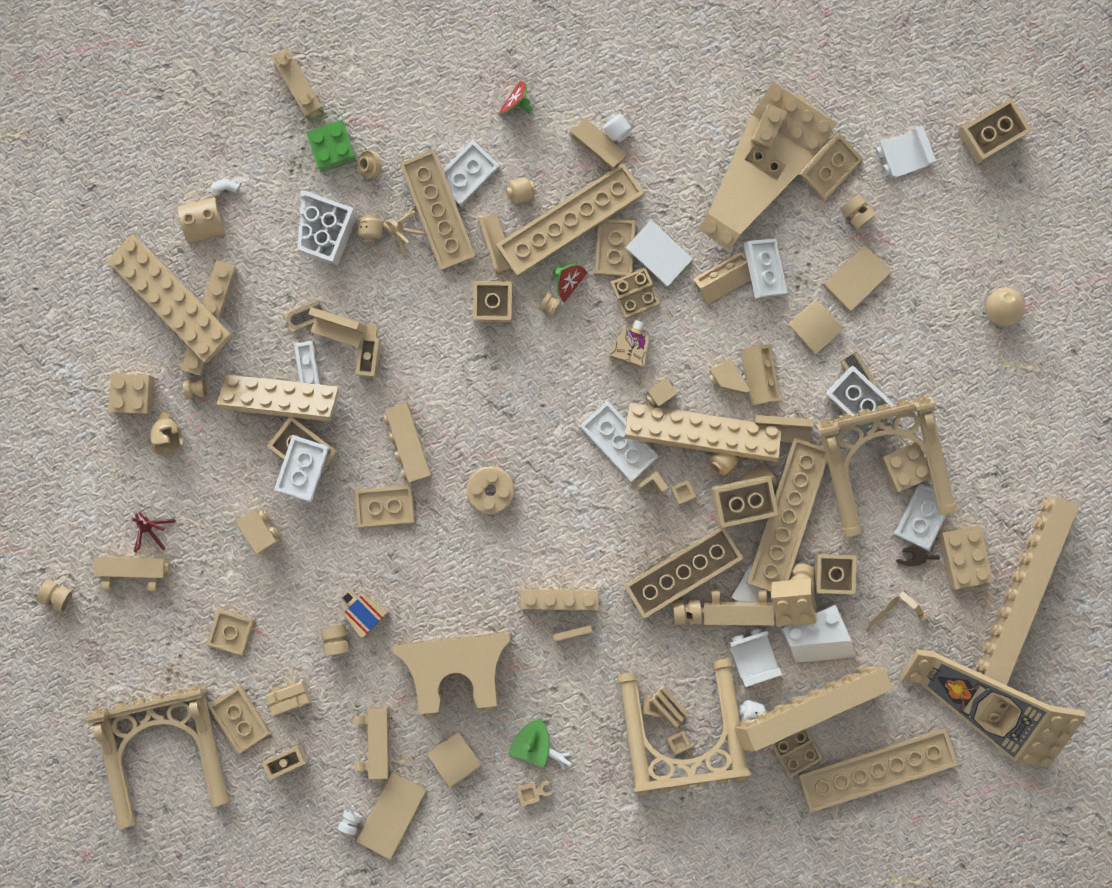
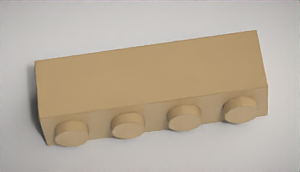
[383,402,432,483]
[521,589,599,610]

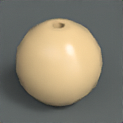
[985,287,1025,327]

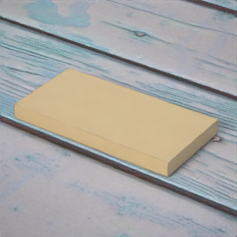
[356,772,427,860]

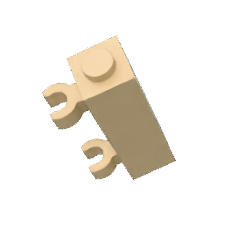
[271,48,324,120]
[93,557,170,591]
[701,589,774,626]
[354,706,390,782]

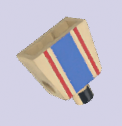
[342,591,389,639]

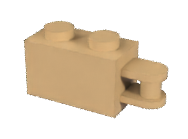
[355,322,381,378]

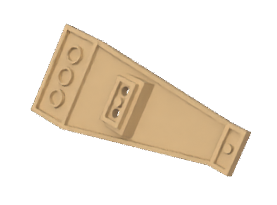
[698,82,837,250]

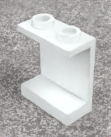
[876,125,936,180]
[729,628,782,687]

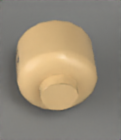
[506,177,535,204]
[358,215,383,244]
[709,453,738,475]

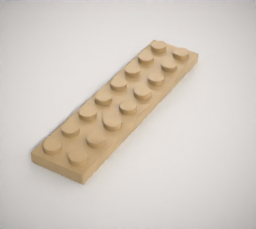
[496,163,644,277]
[107,233,233,363]
[624,403,782,462]
[746,437,827,592]
[798,727,958,813]

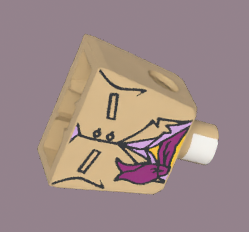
[609,320,649,368]

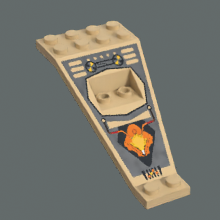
[900,649,1086,767]

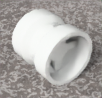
[338,810,363,835]

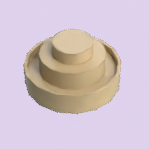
[357,150,381,179]

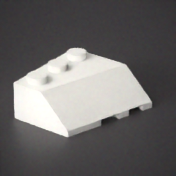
[297,190,358,266]
[780,604,856,663]

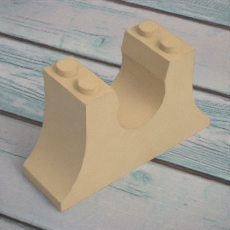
[392,632,511,717]

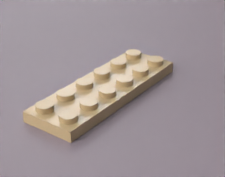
[399,149,477,270]
[217,374,339,422]

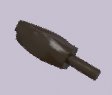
[896,546,940,567]

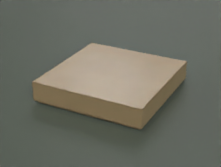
[206,608,255,656]

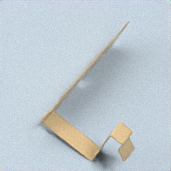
[866,590,929,632]

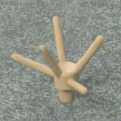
[383,207,427,257]

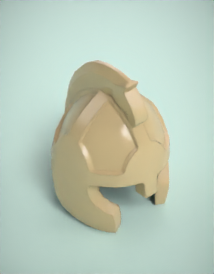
[150,410,184,455]

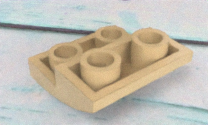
[610,267,660,319]
[788,299,843,355]
[771,728,823,779]
[427,732,482,788]

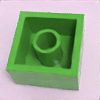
[306,120,357,172]

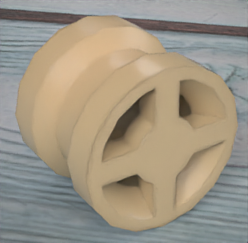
[539,292,562,316]

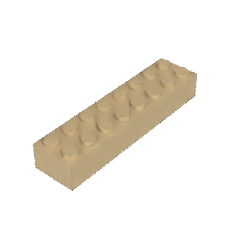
[734,665,893,752]

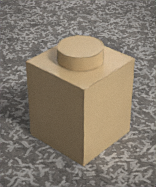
[646,378,678,407]

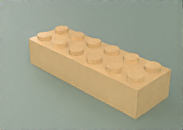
[623,527,743,619]

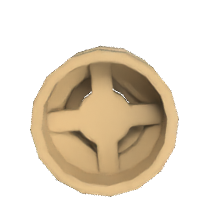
[183,378,206,399]

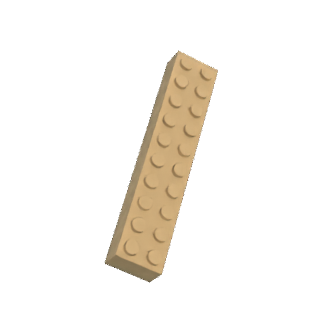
[975,496,1080,685]

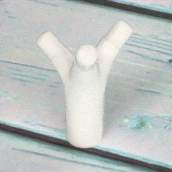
[548,748,572,770]

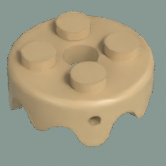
[466,467,515,515]

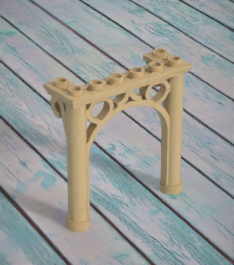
[816,395,958,537]
[617,659,752,797]
[85,685,231,829]

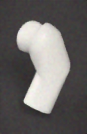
[211,179,240,196]

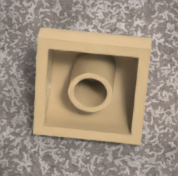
[178,197,226,244]

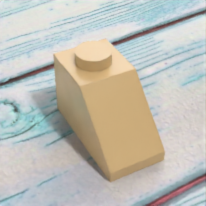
[708,358,750,394]

